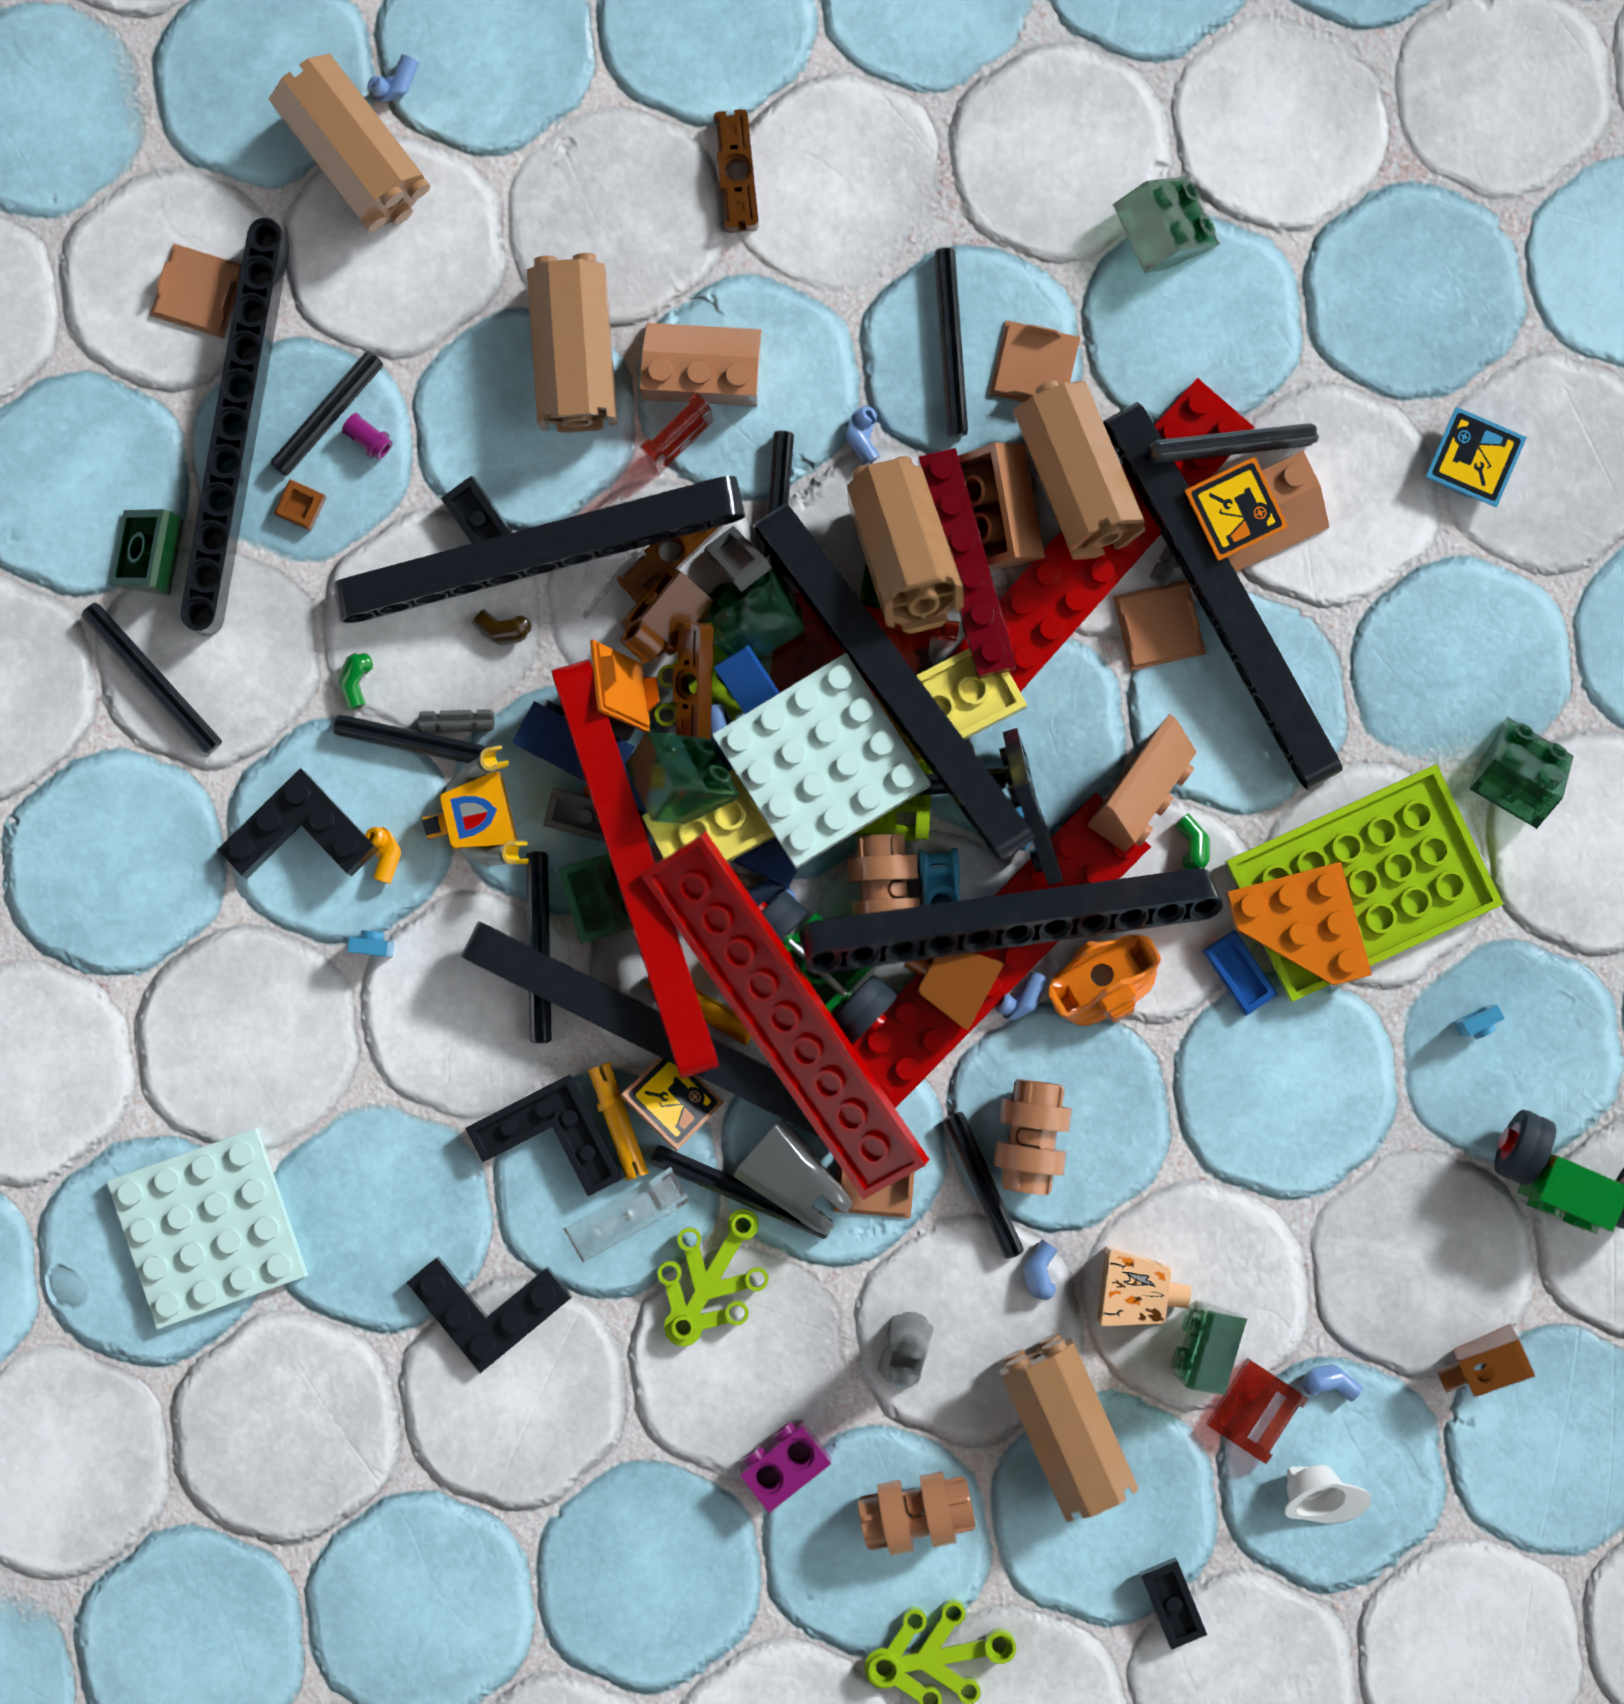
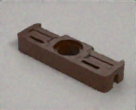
[713,109,759,233]
[617,526,723,603]
[672,622,714,746]

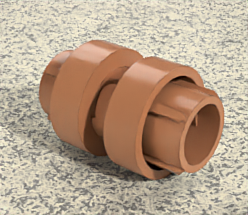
[847,834,920,916]
[993,1079,1072,1195]
[858,1471,976,1556]

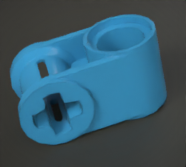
[918,848,960,906]

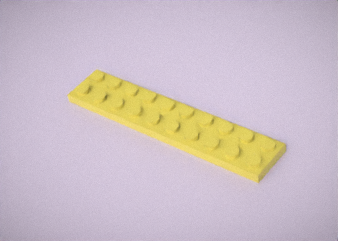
[642,648,1027,862]

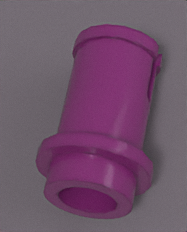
[342,413,393,460]

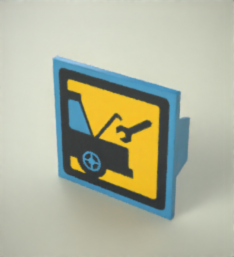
[1425,407,1527,508]

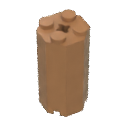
[269,53,431,233]
[527,253,617,433]
[1012,380,1145,560]
[847,456,964,634]
[999,1333,1139,1522]

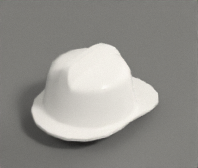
[1285,1464,1371,1524]

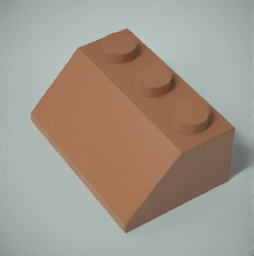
[640,323,762,406]
[958,442,1045,571]
[1228,450,1330,572]
[1087,713,1197,852]

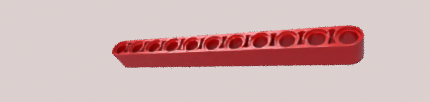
[551,659,719,1079]

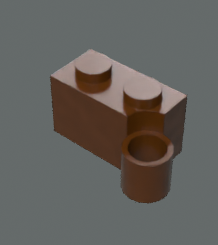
[620,565,714,663]

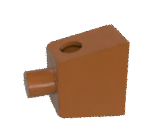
[903,953,1004,1030]
[1436,1324,1536,1397]

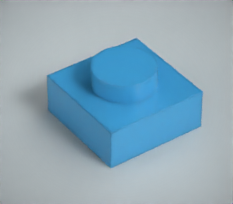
[347,930,394,957]
[1453,1004,1505,1040]

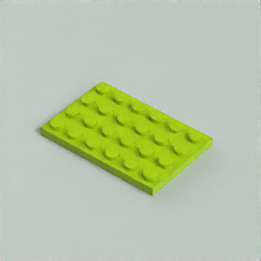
[1224,764,1504,1002]

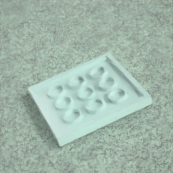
[712,653,931,869]
[107,1128,308,1329]

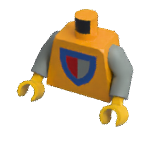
[422,745,529,866]

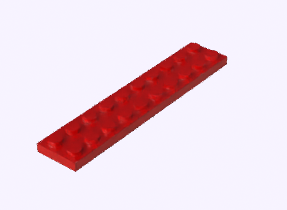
[946,377,1255,693]
[852,793,1151,1108]
[640,831,930,1200]

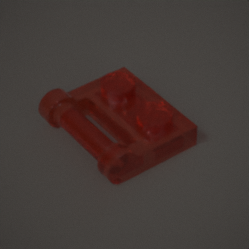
[640,392,714,475]
[1206,1358,1309,1465]

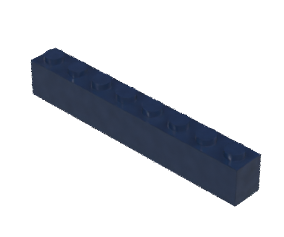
[512,700,800,889]

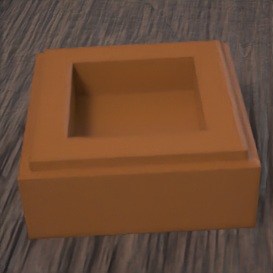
[274,479,327,531]

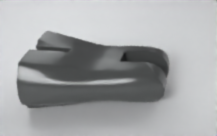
[733,1119,853,1235]
[877,1312,934,1388]

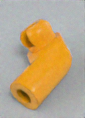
[365,826,401,885]

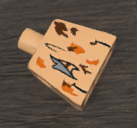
[1097,1246,1191,1326]

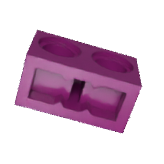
[740,1420,832,1513]

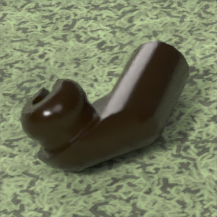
[472,609,532,645]

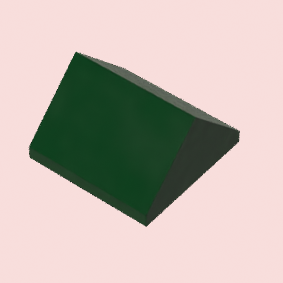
[110,509,184,596]

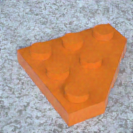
[1225,862,1372,985]

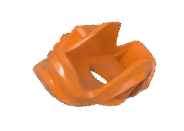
[1049,934,1161,1026]

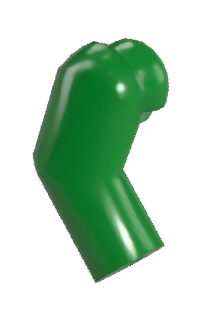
[338,653,373,711]
[1174,813,1210,870]

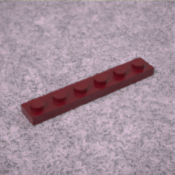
[917,447,1017,679]

